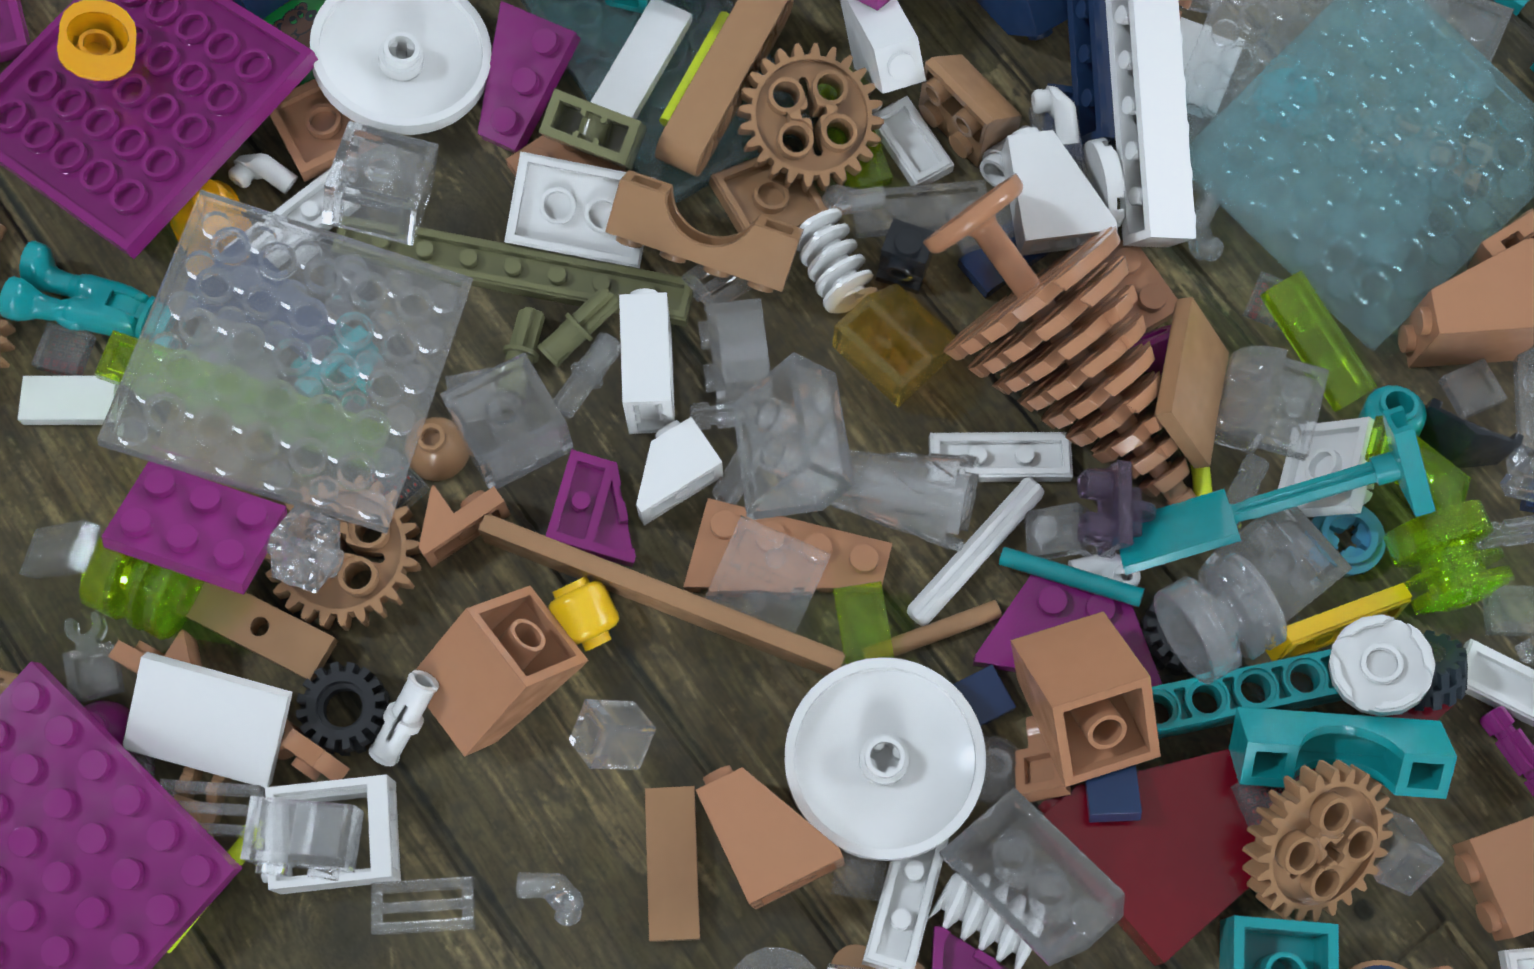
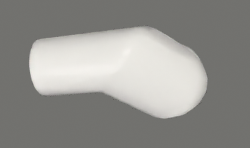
[1031,86,1080,145]
[228,153,298,194]

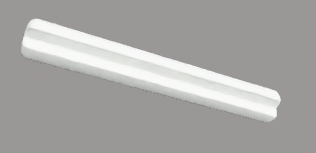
[907,477,1045,626]

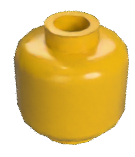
[548,576,619,652]

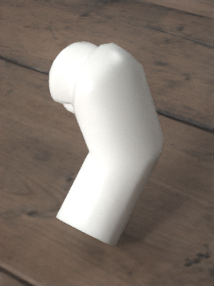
[1068,552,1141,586]

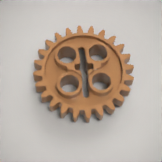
[736,43,884,192]
[264,475,422,631]
[1242,759,1393,922]

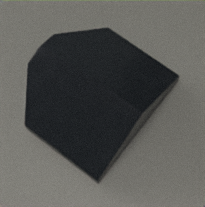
[1418,398,1524,470]

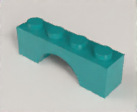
[1229,707,1457,799]

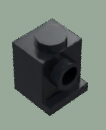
[875,218,935,294]

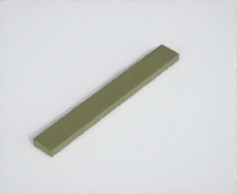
[331,212,696,327]

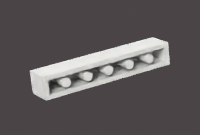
[1105,0,1196,247]

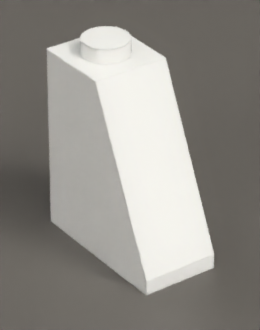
[840,0,926,94]
[1001,127,1118,255]

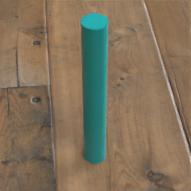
[999,546,1145,607]

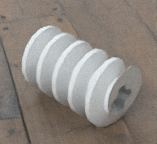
[797,208,878,314]
[928,865,1042,969]

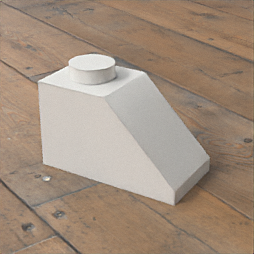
[636,417,723,525]

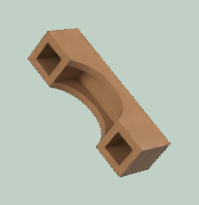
[605,170,804,293]

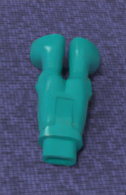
[0,240,178,342]

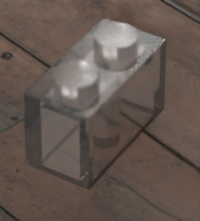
[698,298,772,407]
[240,796,364,881]

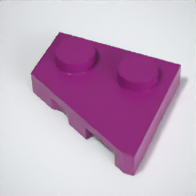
[546,449,636,567]

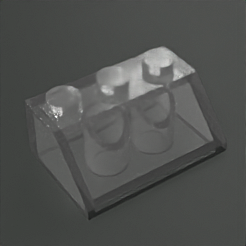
[732,352,855,520]
[939,787,1125,966]

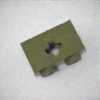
[539,88,648,171]

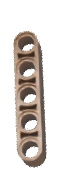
[655,0,794,177]

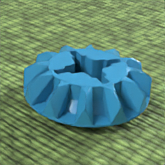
[1306,506,1386,577]

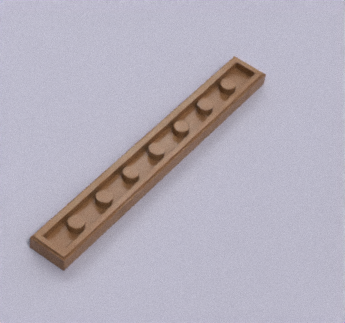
[478,514,845,676]

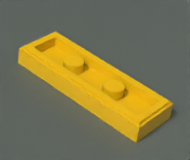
[1265,582,1413,661]

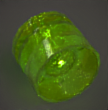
[1383,500,1515,615]
[79,532,204,640]

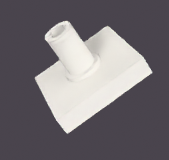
[1276,417,1382,519]

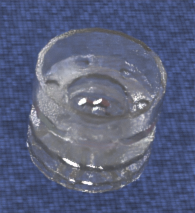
[1154,552,1287,685]

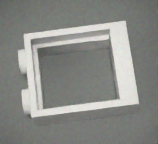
[619,288,675,434]
[258,774,401,894]

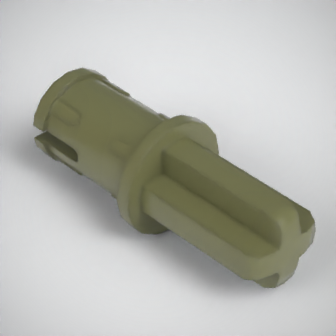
[537,287,619,368]
[495,307,545,400]

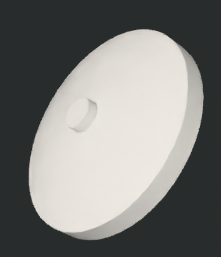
[310,0,492,135]
[784,658,986,861]

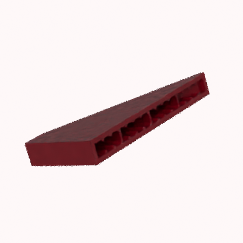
[1033,704,1455,966]

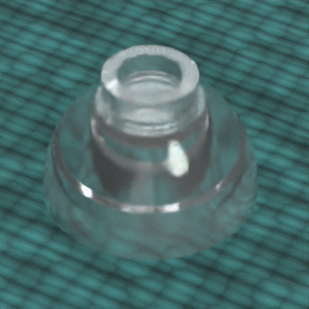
[977,735,1020,805]

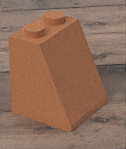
[1398,238,1534,368]
[416,586,589,757]
[1010,611,1161,787]
[696,765,845,910]
[1452,815,1534,941]

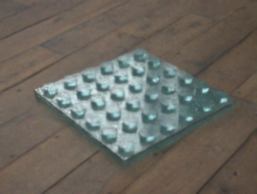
[1189,0,1534,351]

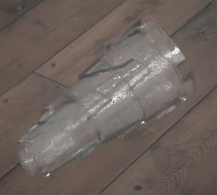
[789,449,980,551]

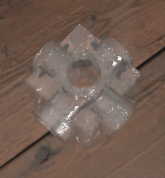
[267,505,344,594]

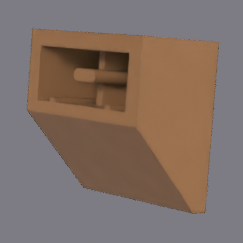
[918,54,1022,167]

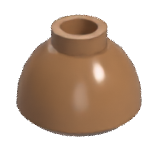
[404,417,470,481]

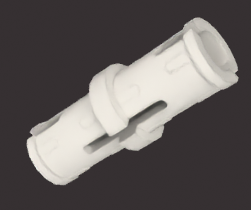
[369,670,439,766]

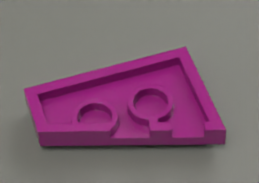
[477,1,581,153]

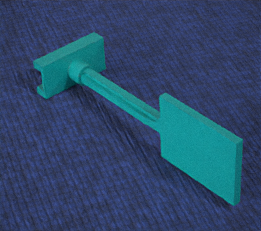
[1113,405,1436,575]

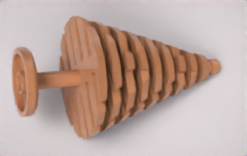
[923,173,1197,505]

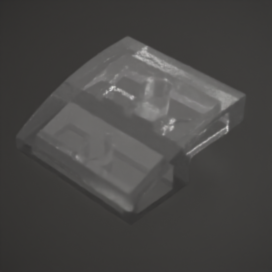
[705,515,831,633]

